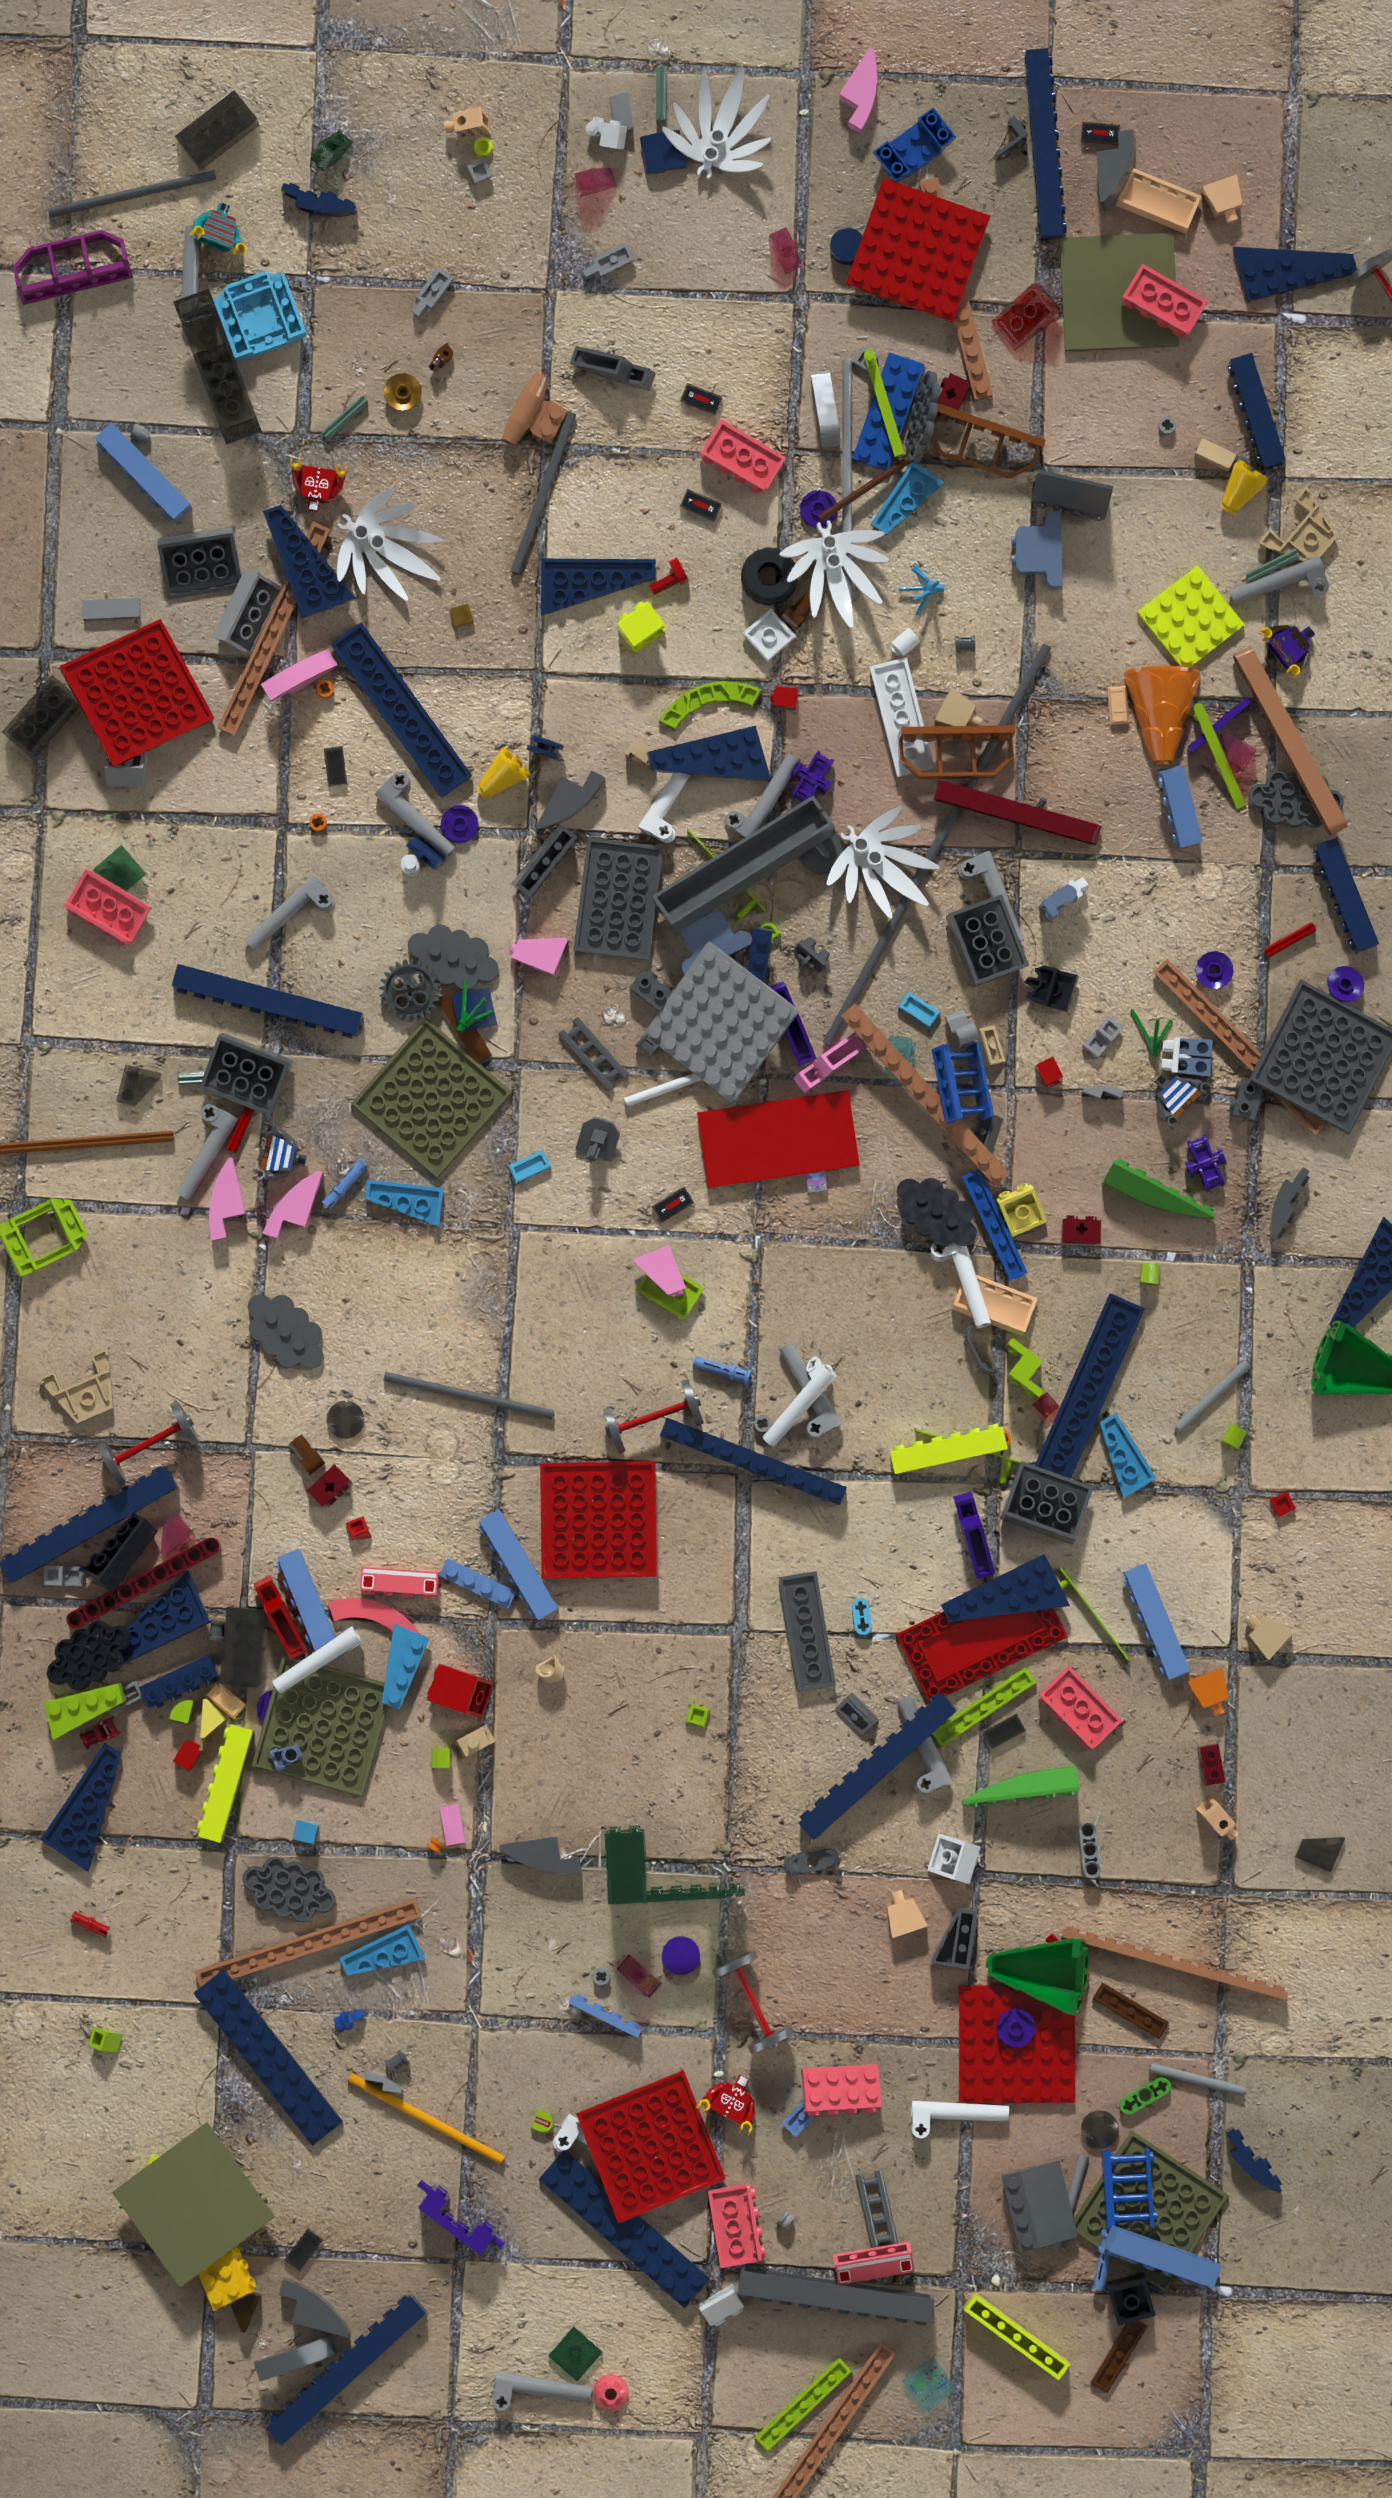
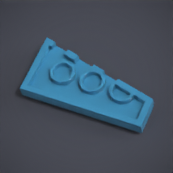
[870,462,944,536]
[365,1180,444,1226]
[1099,1413,1156,1498]
[382,1624,430,1710]
[339,1924,426,1976]

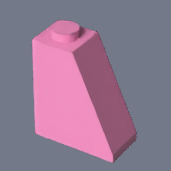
[509,938,569,976]
[633,1245,686,1298]

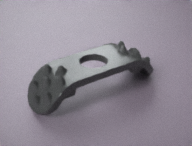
[963,1322,998,1375]
[784,1847,841,1875]

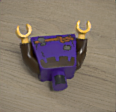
[1258,625,1315,679]

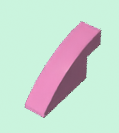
[839,47,877,134]
[261,649,338,702]
[793,1032,868,1094]
[209,1158,246,1242]
[263,1171,324,1239]

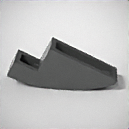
[1096,129,1136,211]
[570,346,656,391]
[536,770,605,832]
[499,1836,582,1874]
[279,2277,350,2338]
[254,2334,337,2381]

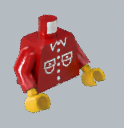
[290,457,349,512]
[696,2075,755,2135]

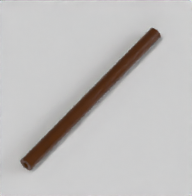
[817,456,911,522]

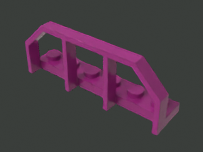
[13,230,133,305]

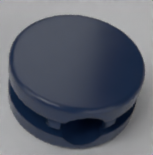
[830,227,863,265]
[526,735,564,761]

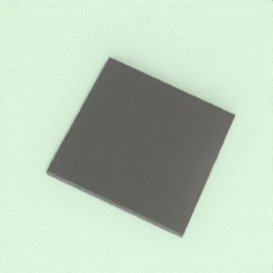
[1248,979,1392,1135]

